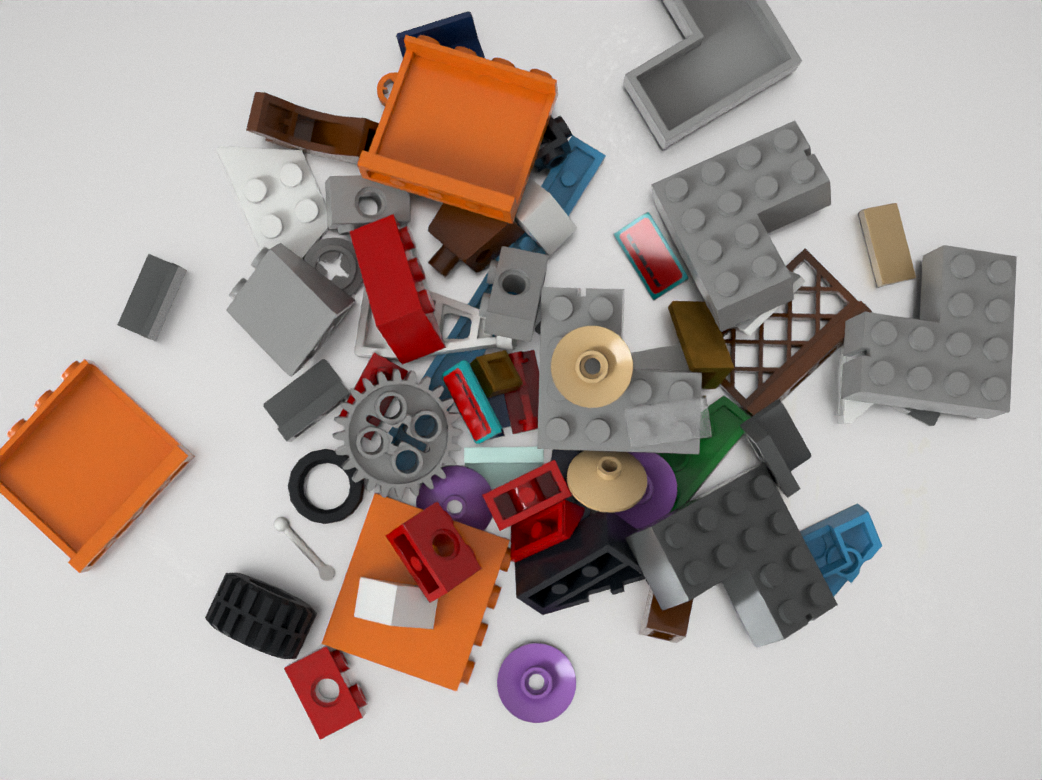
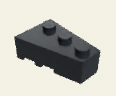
[515,511,649,615]

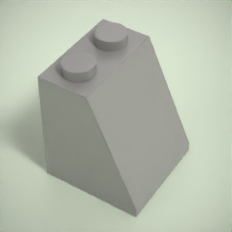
[226,243,356,377]

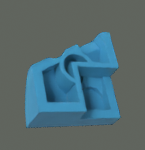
[800,503,882,596]

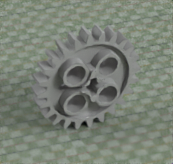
[332,369,463,499]

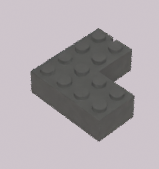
[625,463,838,648]

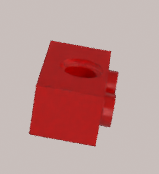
[482,460,572,531]
[385,501,482,603]
[284,645,368,740]

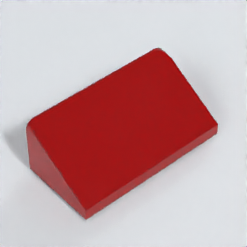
[510,500,585,562]

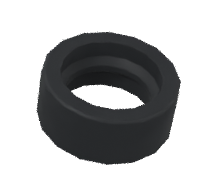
[288,449,365,524]

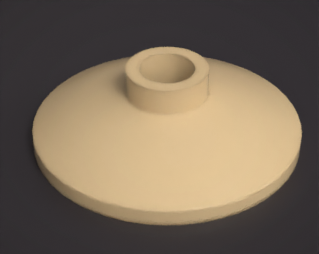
[551,326,633,408]
[567,450,647,513]

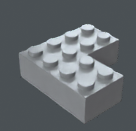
[623,0,802,150]
[651,120,831,332]
[841,245,1017,419]
[537,287,702,454]

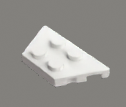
[216,146,329,260]

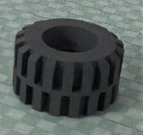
[205,573,317,659]

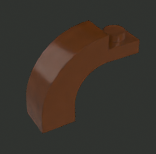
[246,92,379,164]

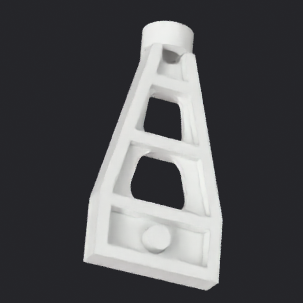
[354,286,517,361]

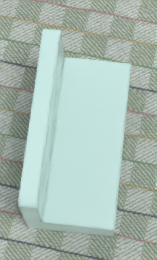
[464,447,544,490]

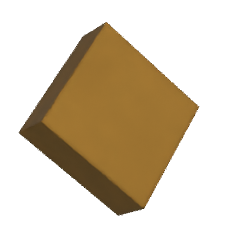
[470,350,523,398]

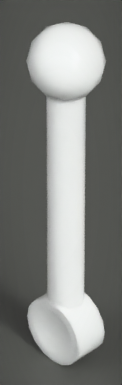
[274,516,335,581]

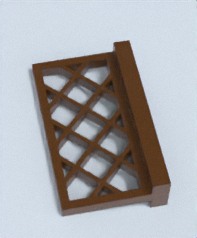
[720,248,872,417]

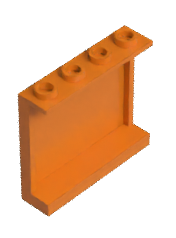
[357,35,558,224]
[0,359,195,573]
[321,493,511,691]

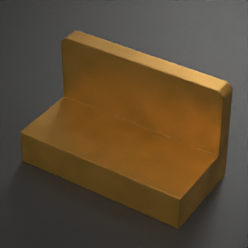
[668,301,734,389]

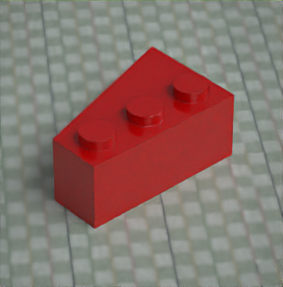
[349,214,446,365]

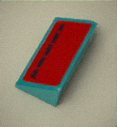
[613,212,689,301]
[441,359,503,444]

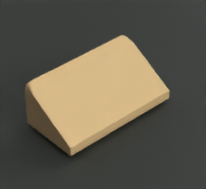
[858,203,916,288]

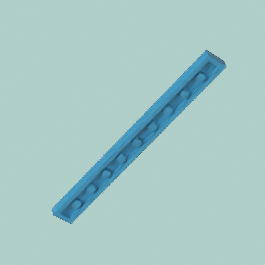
[389,135,606,471]

